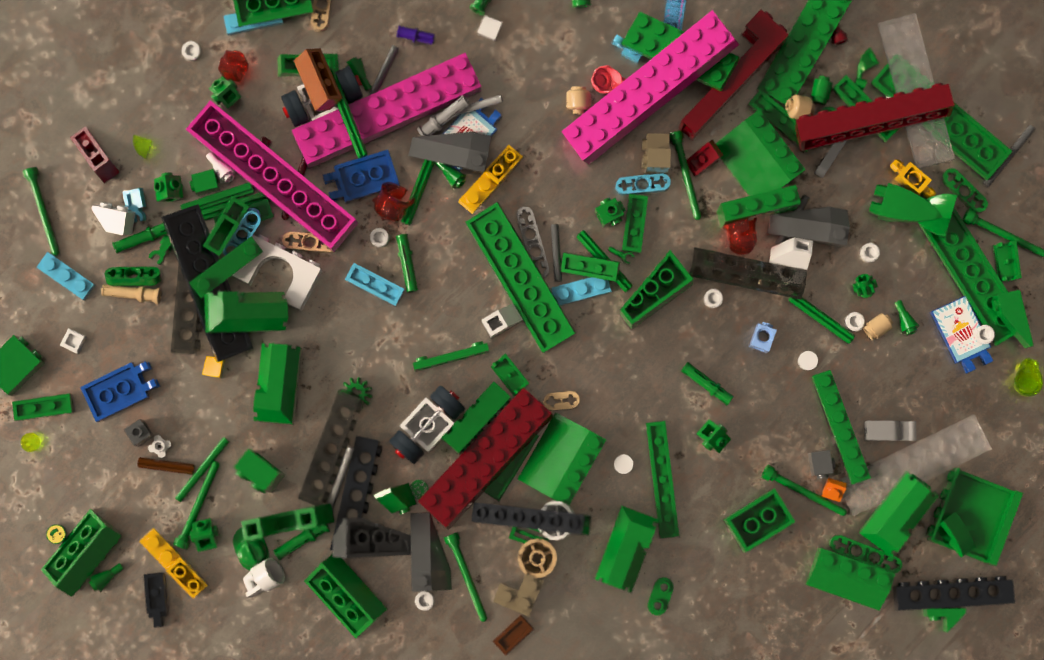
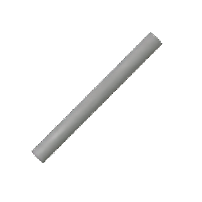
[430,95,503,117]
[327,446,355,511]

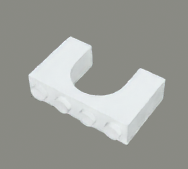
[232,234,322,312]

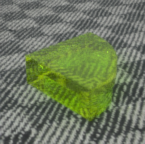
[133,135,153,159]

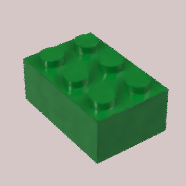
[234,448,285,493]
[723,488,796,553]

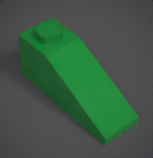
[992,290,1034,349]

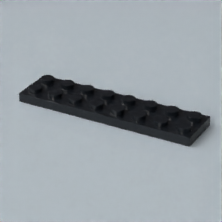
[161,204,253,362]

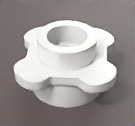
[148,435,171,458]

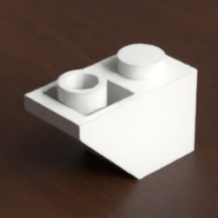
[92,202,135,235]
[769,237,813,270]
[482,304,523,339]

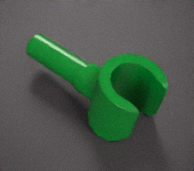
[855,63,867,91]
[608,246,635,264]

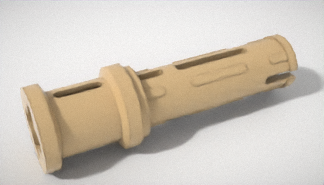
[101,284,162,305]

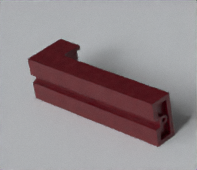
[679,9,789,141]

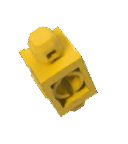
[890,159,936,199]

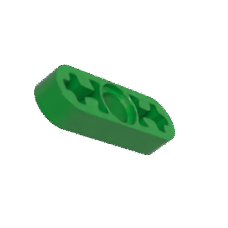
[942,168,988,214]
[104,267,161,286]

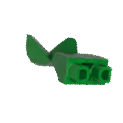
[869,183,957,238]

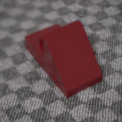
[687,140,723,177]

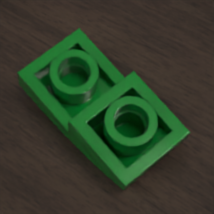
[940,512,975,558]

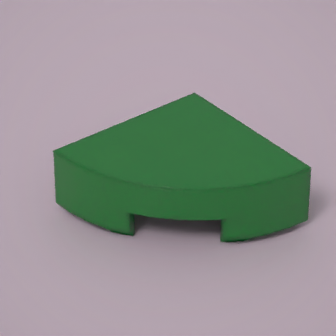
[860,47,880,73]

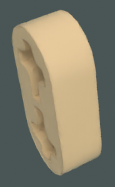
[543,391,580,411]

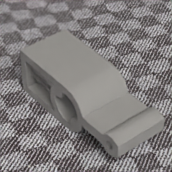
[864,421,917,441]

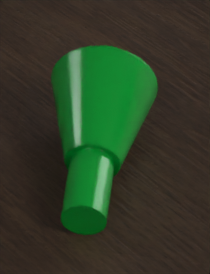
[346,57,372,91]
[435,162,466,189]
[895,300,919,336]
[88,563,124,593]

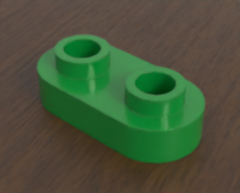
[647,577,674,615]

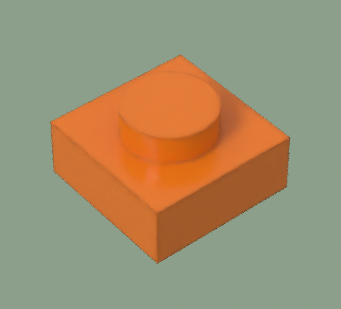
[822,477,847,502]

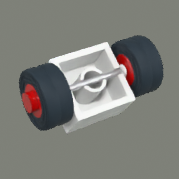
[281,66,363,127]
[389,385,465,464]

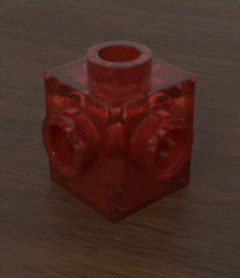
[218,50,249,82]

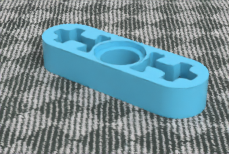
[615,173,671,195]

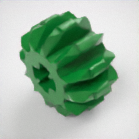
[340,377,373,410]

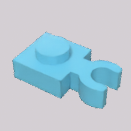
[123,188,146,223]

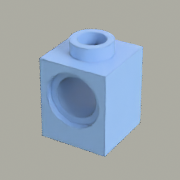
[749,322,777,353]

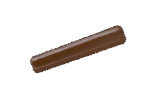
[137,457,195,475]

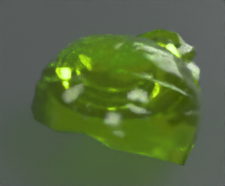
[1014,358,1043,397]

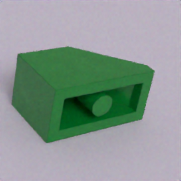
[374,483,417,515]

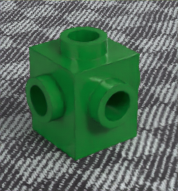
[208,76,242,109]
[154,172,183,202]
[594,197,625,228]
[697,420,731,453]
[190,518,219,552]

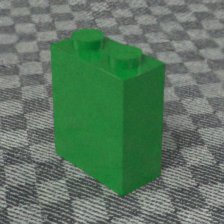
[0,335,45,396]

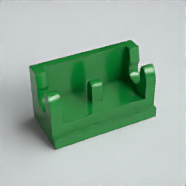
[993,240,1022,283]
[491,353,529,397]

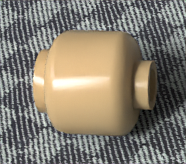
[566,87,591,114]
[785,94,815,120]

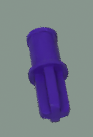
[397,25,435,45]

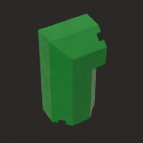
[204,291,288,333]
[253,343,302,425]
[859,470,939,557]
[595,506,659,593]

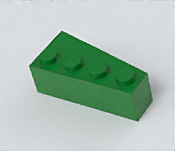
[620,250,693,329]
[441,382,511,455]

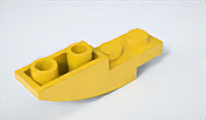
[458,145,523,214]
[139,527,207,598]

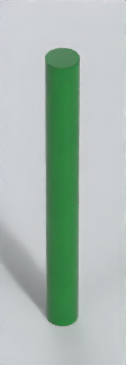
[175,437,229,502]

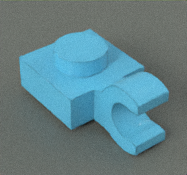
[612,34,642,63]

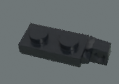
[143,572,167,628]

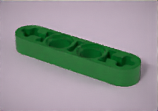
[829,535,902,574]

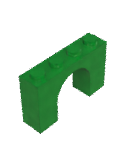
[716,185,801,229]
[241,503,334,541]

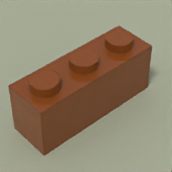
[294,48,342,111]

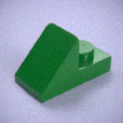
[923,608,966,632]

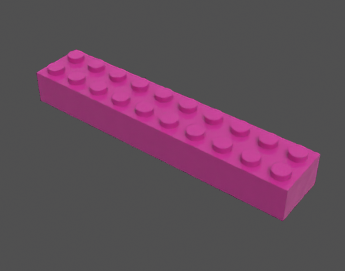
[561,10,740,164]
[292,53,481,169]
[186,100,359,252]

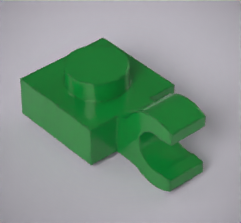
[149,235,173,265]

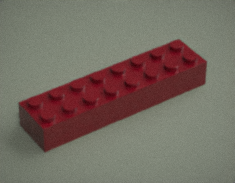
[795,83,955,152]
[418,387,554,530]

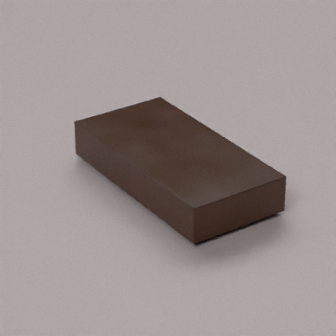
[493,615,534,656]

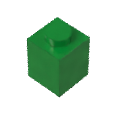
[189,169,221,196]

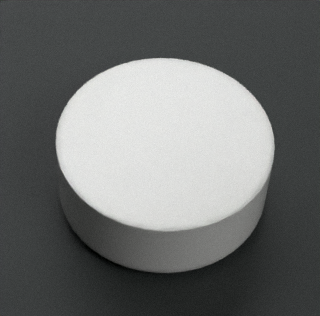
[182,41,202,61]
[370,228,389,248]
[860,243,880,263]
[704,289,723,308]
[845,312,865,332]
[974,325,995,345]
[798,351,818,371]
[614,454,633,474]
[415,591,435,611]

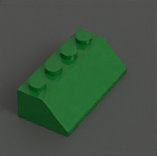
[41,509,122,597]
[805,548,895,611]
[304,554,387,639]

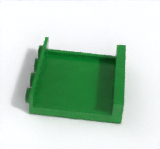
[926,467,1023,566]

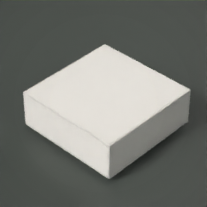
[478,16,502,41]
[60,328,87,354]

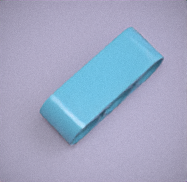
[223,208,261,256]

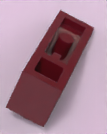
[70,127,120,184]

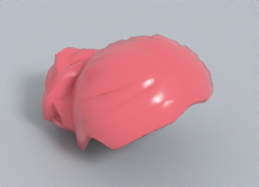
[591,65,626,94]

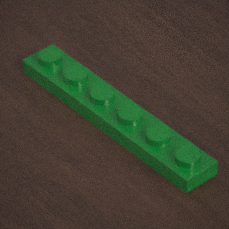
[812,370,871,485]
[646,421,679,539]

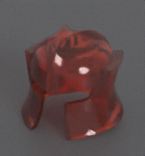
[371,182,415,222]
[722,217,758,255]

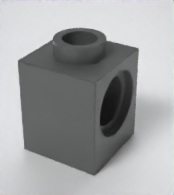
[124,419,154,447]

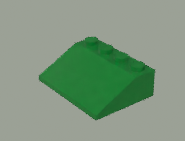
[233,0,313,27]
[716,109,806,196]
[518,412,606,505]

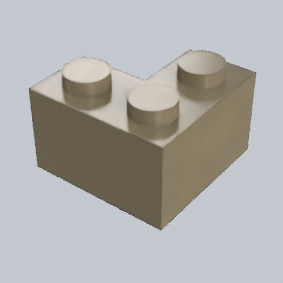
[641,133,671,175]
[493,574,544,617]

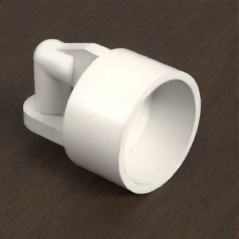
[243,558,285,598]

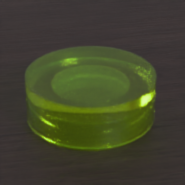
[20,433,41,452]

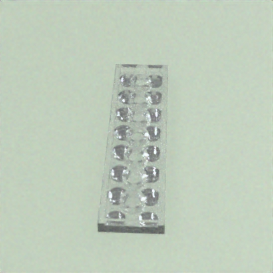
[878,13,955,169]
[838,415,992,516]

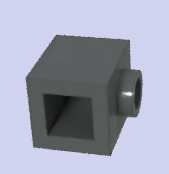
[808,450,836,479]

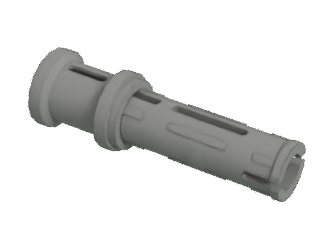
[417,95,470,136]

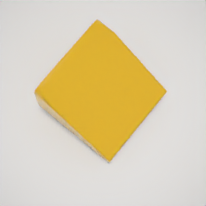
[202,356,225,378]

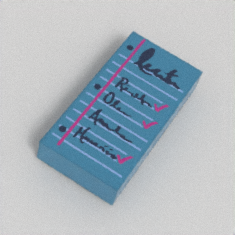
[664,0,686,30]

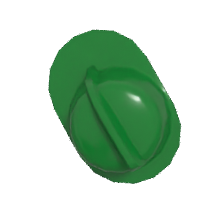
[233,527,270,571]

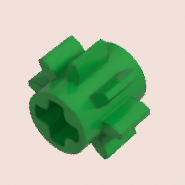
[852,274,878,298]

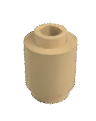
[863,313,893,340]

